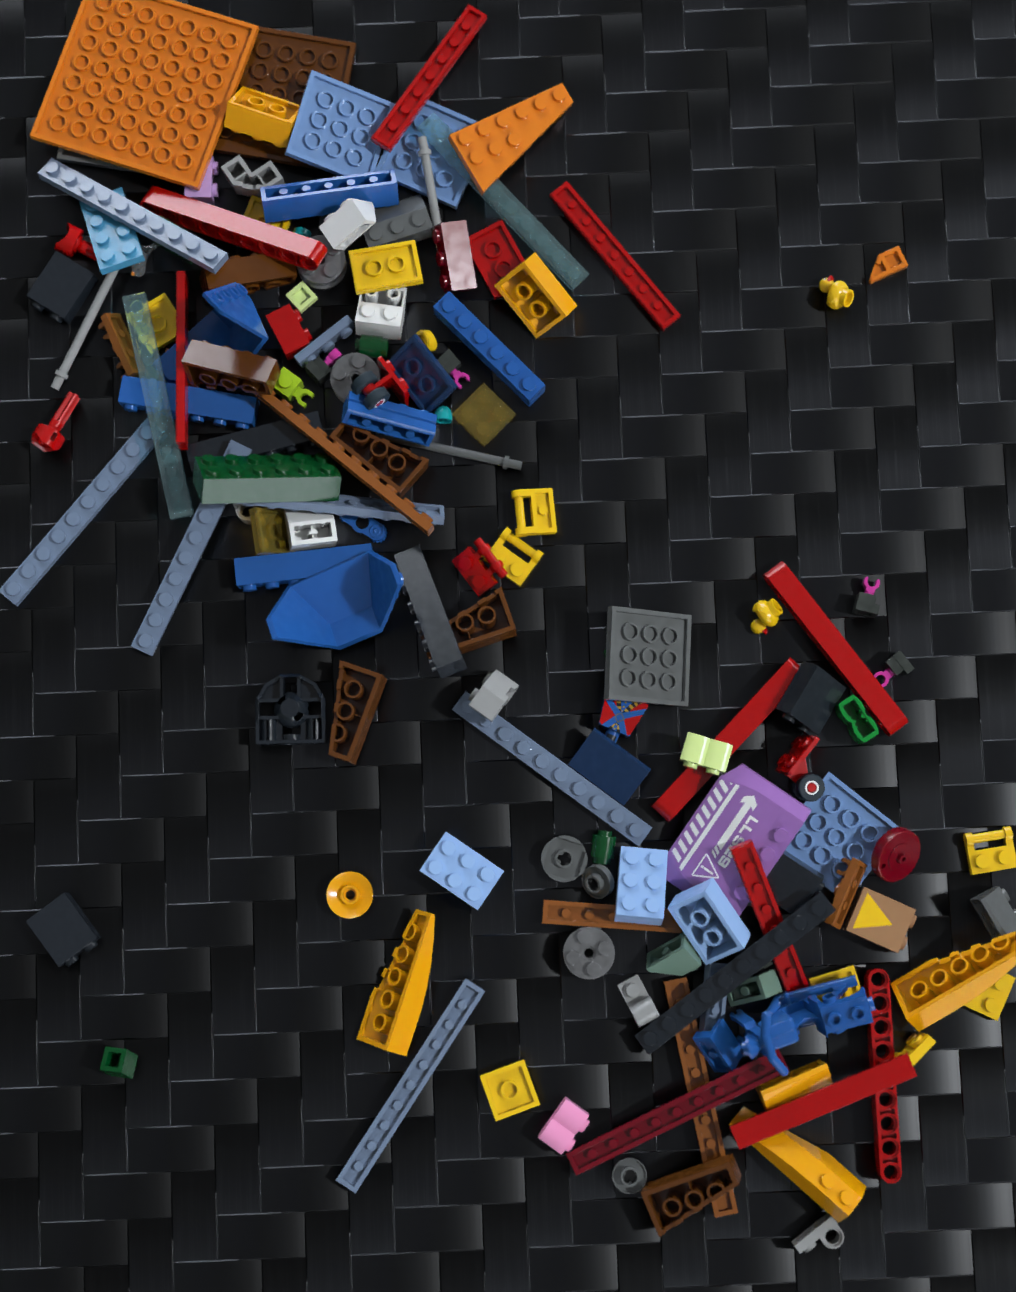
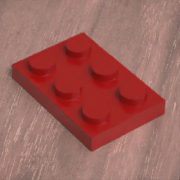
[469,220,524,300]

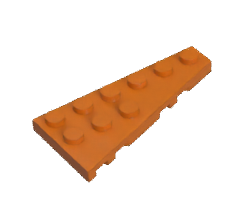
[448,83,573,196]

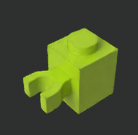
[273,367,315,409]

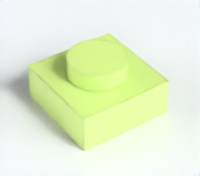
[286,281,318,314]

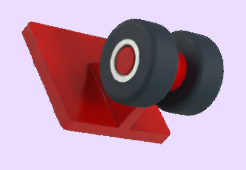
[351,356,410,410]
[775,734,825,802]

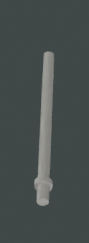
[418,136,441,247]
[50,270,119,391]

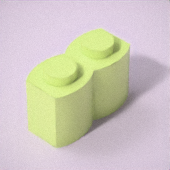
[679,732,733,776]

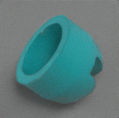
[435,406,452,424]

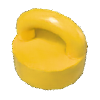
[416,330,437,351]

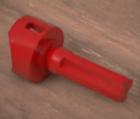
[54,222,97,261]
[31,391,80,452]

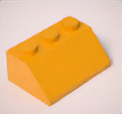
[224,86,300,148]
[494,252,577,339]
[755,1059,833,1111]

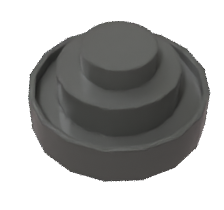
[582,864,615,899]
[612,1157,647,1194]

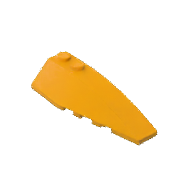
[356,909,435,1056]
[890,931,1016,1032]
[729,1106,867,1223]

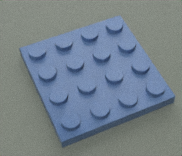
[284,70,395,176]
[375,100,478,209]
[786,772,899,894]

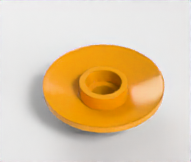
[326,871,373,918]

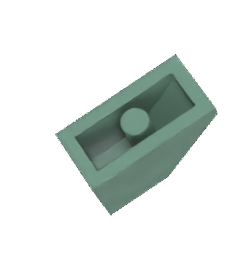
[646,933,701,976]
[727,969,782,1007]

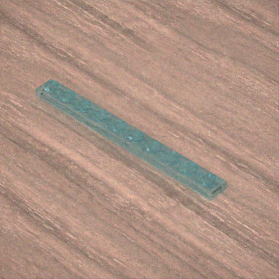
[417,112,589,291]
[122,292,194,520]

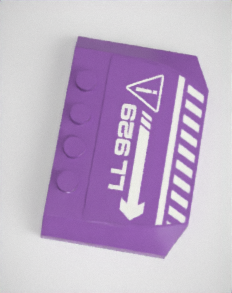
[666,763,811,916]

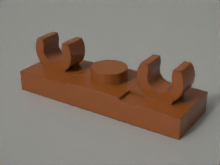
[98,313,147,378]
[825,857,867,930]

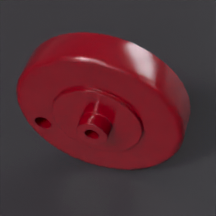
[871,827,921,882]

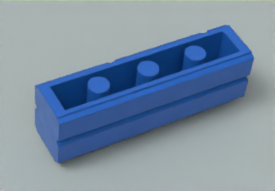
[341,391,437,447]

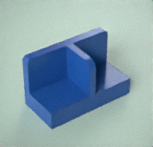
[692,1019,744,1073]

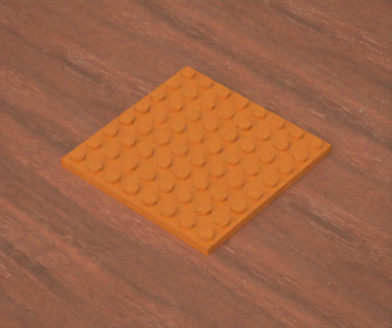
[30,0,259,191]

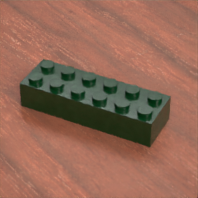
[193,453,342,504]

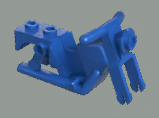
[729,975,876,1076]

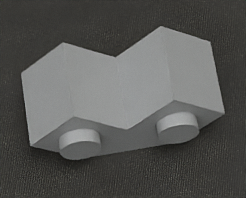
[221,155,285,198]
[468,669,519,722]

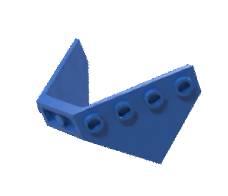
[152,282,269,383]
[266,550,404,650]

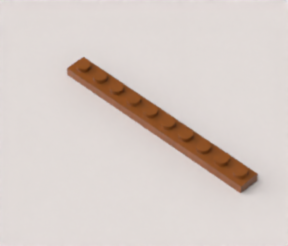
[254,391,435,536]
[663,977,738,1218]

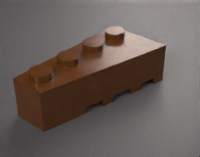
[199,252,298,305]
[181,339,281,395]
[329,423,429,498]
[421,587,517,664]
[328,660,387,765]
[641,1153,741,1237]

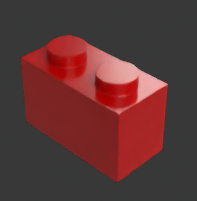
[265,303,313,361]

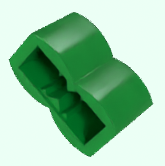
[835,695,879,744]

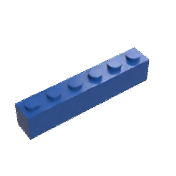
[260,169,399,223]
[433,291,545,407]
[118,375,260,430]
[234,543,373,592]

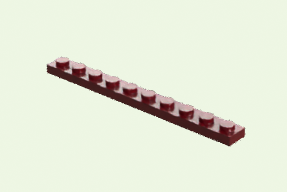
[566,1049,789,1176]

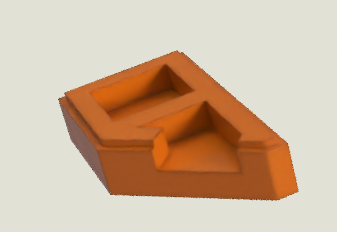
[868,246,908,284]

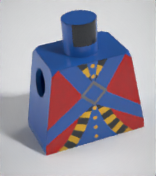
[598,700,648,743]

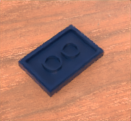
[389,334,458,413]
[568,728,651,806]

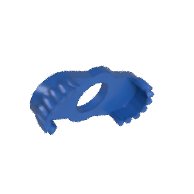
[339,515,388,543]

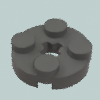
[541,835,588,882]

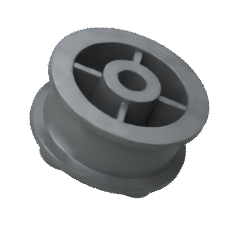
[297,235,347,290]
[330,353,381,403]
[563,927,615,979]

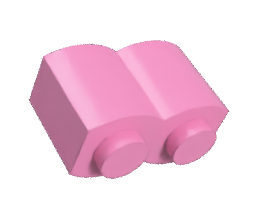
[538,1096,590,1155]

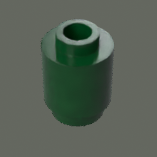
[355,334,389,359]
[591,830,616,865]

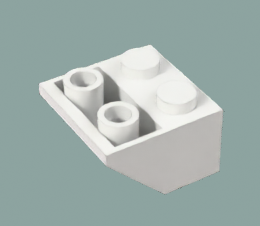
[319,198,376,250]
[355,287,407,340]
[284,509,338,551]

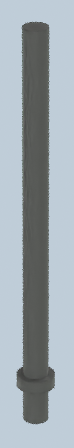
[375,433,523,470]

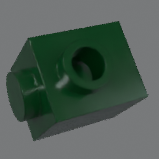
[100,1046,138,1079]

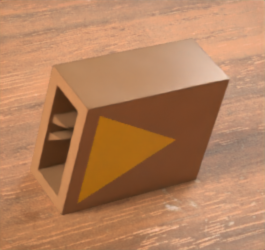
[842,887,917,953]

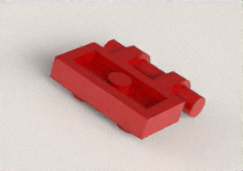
[452,537,508,597]

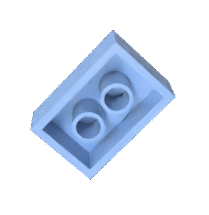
[419,832,504,910]
[614,846,668,926]
[667,878,751,965]

